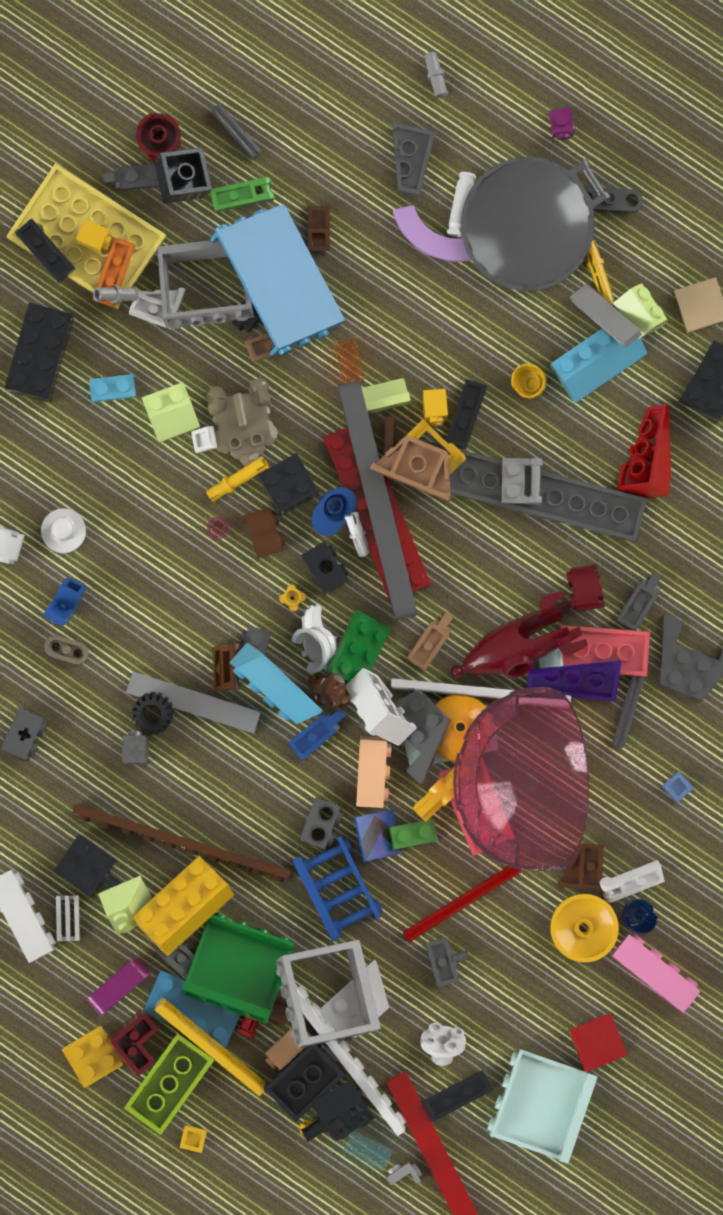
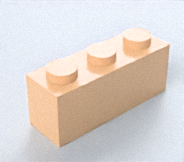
[356,736,391,808]

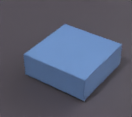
[661,771,694,803]

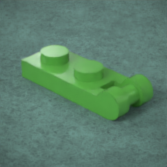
[210,177,275,212]

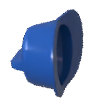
[312,487,357,536]

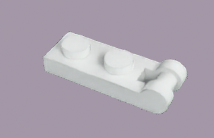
[600,860,665,903]

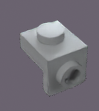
[386,1161,422,1185]

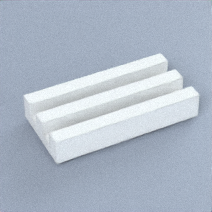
[56,895,80,941]

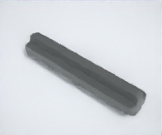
[212,104,261,159]

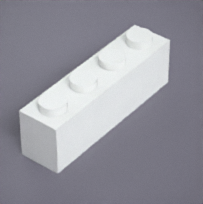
[0,870,56,963]

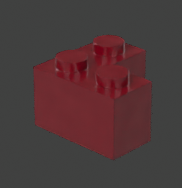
[105,1010,159,1077]

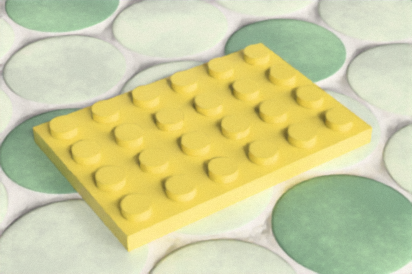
[6,163,167,309]

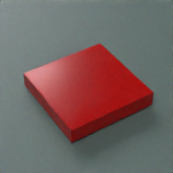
[568,1013,627,1072]

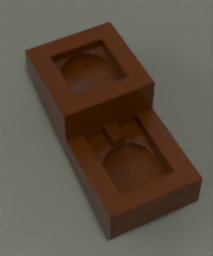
[307,206,330,251]

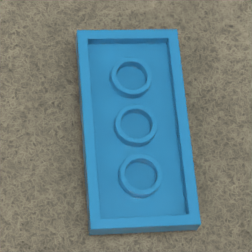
[143,970,240,1048]

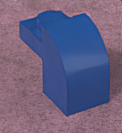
[43,577,87,626]

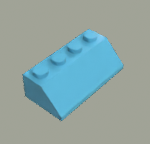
[550,329,648,403]
[229,642,322,724]

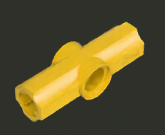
[412,761,474,822]

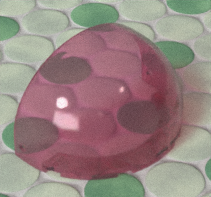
[453,687,589,871]

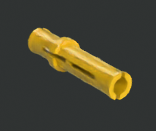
[586,240,615,305]
[206,456,269,502]

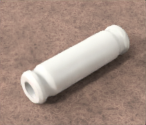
[447,172,476,238]

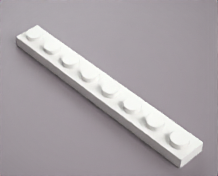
[296,985,406,1136]

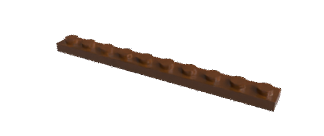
[73,804,292,882]

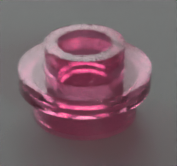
[207,517,229,539]

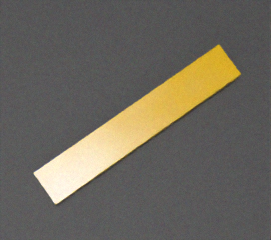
[155,997,266,1096]

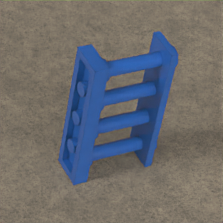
[292,836,383,942]

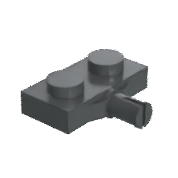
[425,937,470,987]

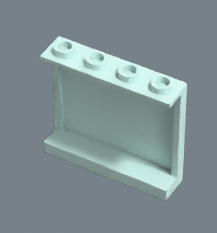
[487,1049,597,1164]

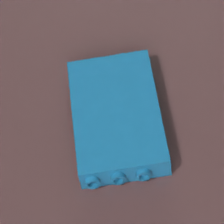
[210,204,345,356]

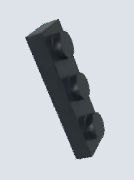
[15,218,76,283]
[446,379,487,450]
[422,1070,493,1122]

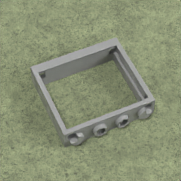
[157,240,254,329]
[276,940,381,1049]

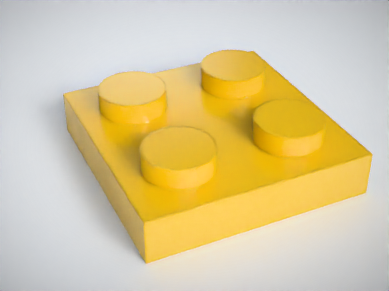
[62,1026,124,1088]

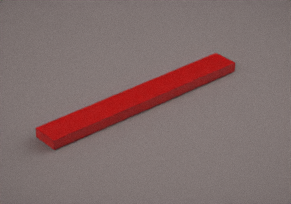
[386,1071,478,1215]

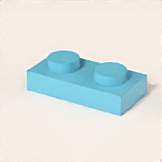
[89,374,136,403]

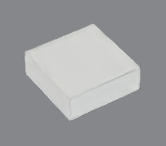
[191,426,217,453]

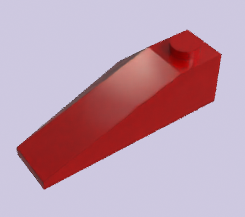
[616,404,671,498]

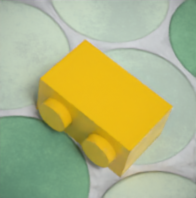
[422,389,448,427]

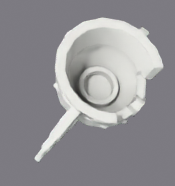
[292,603,337,675]

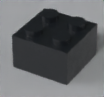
[154,148,212,204]
[258,453,319,517]

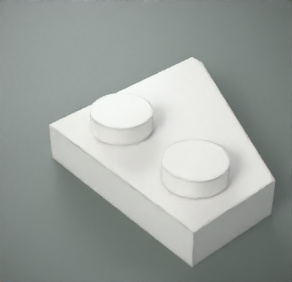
[129,288,185,329]

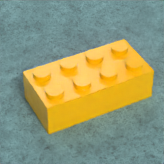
[132,856,234,957]

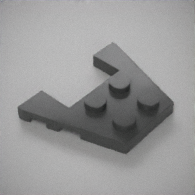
[660,614,723,701]
[359,690,451,785]

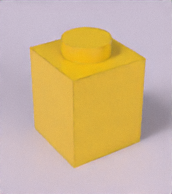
[76,219,112,254]

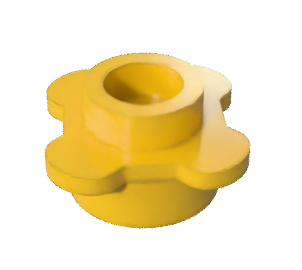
[279,584,306,611]

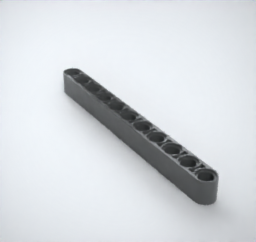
[338,380,418,620]

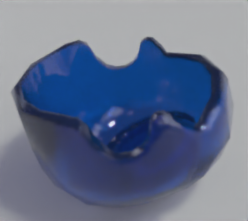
[622,899,658,934]

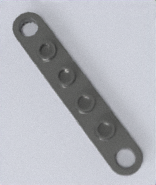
[584,186,643,213]

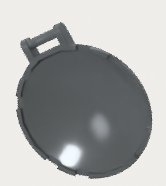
[461,157,611,291]

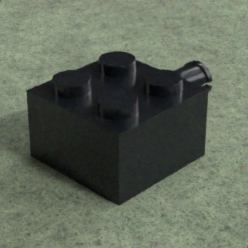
[53,834,122,897]
[301,1080,374,1142]

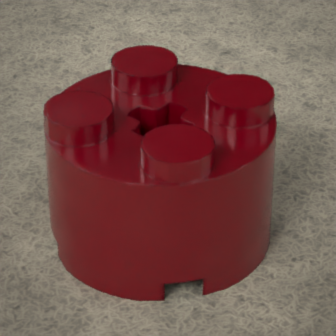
[136,113,182,161]
[566,563,605,612]

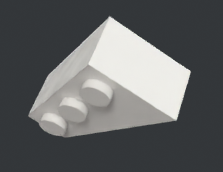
[345,668,417,746]

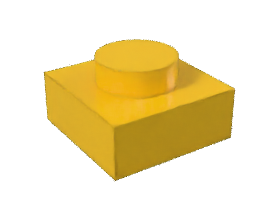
[180,1125,207,1153]

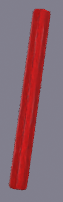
[403,862,521,942]

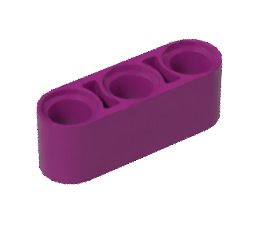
[86,957,150,1017]

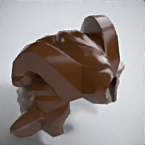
[308,674,350,707]

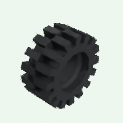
[132,692,174,735]

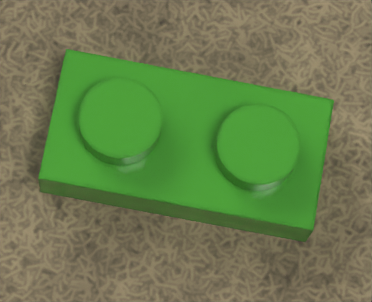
[389,819,438,850]

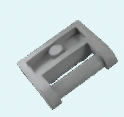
[501,458,543,504]

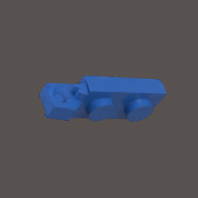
[288,709,345,761]

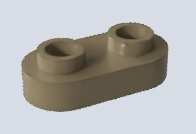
[44,635,89,665]

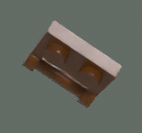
[213,643,242,692]

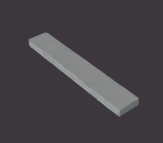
[126,672,261,734]

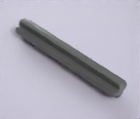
[612,676,645,748]

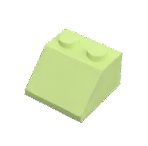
[613,283,667,339]
[142,382,200,443]
[98,876,152,934]

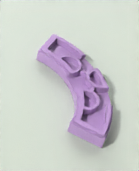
[392,205,471,262]

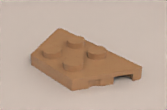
[370,435,451,502]

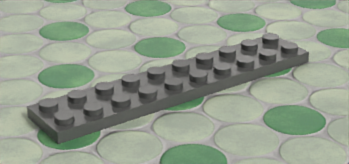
[431,442,647,542]

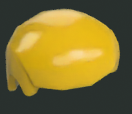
[511,363,546,399]

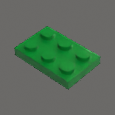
[326,610,391,682]

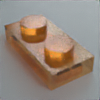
[334,337,364,384]

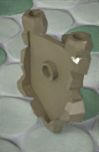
[205,378,278,466]

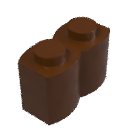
[244,507,286,559]

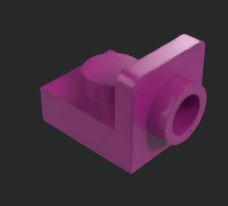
[549,108,575,140]

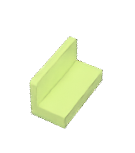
[362,378,411,414]

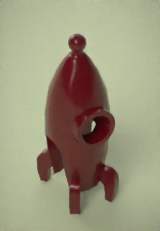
[451,590,588,679]

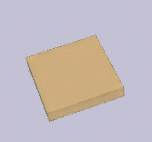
[673,277,723,333]

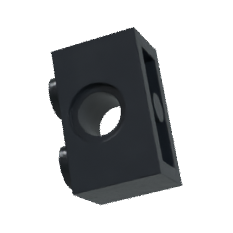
[301,541,349,595]

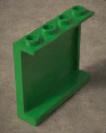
[181,913,295,1024]

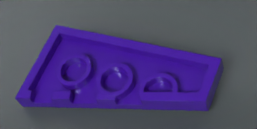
[526,660,621,702]

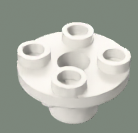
[41,509,86,554]
[420,1023,466,1066]

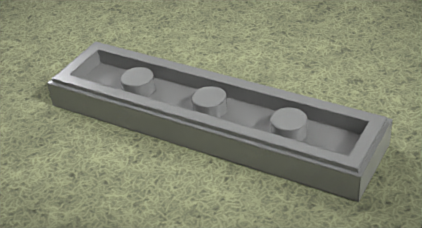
[570,283,642,348]

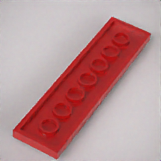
[323,427,431,602]

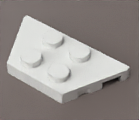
[320,960,389,1038]

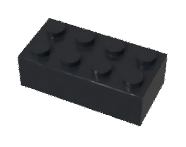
[5,302,74,403]

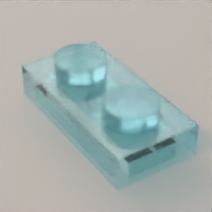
[343,1131,394,1171]

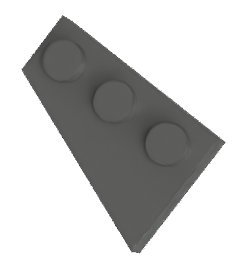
[392,121,435,197]

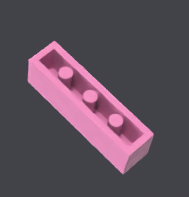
[611,934,701,1013]

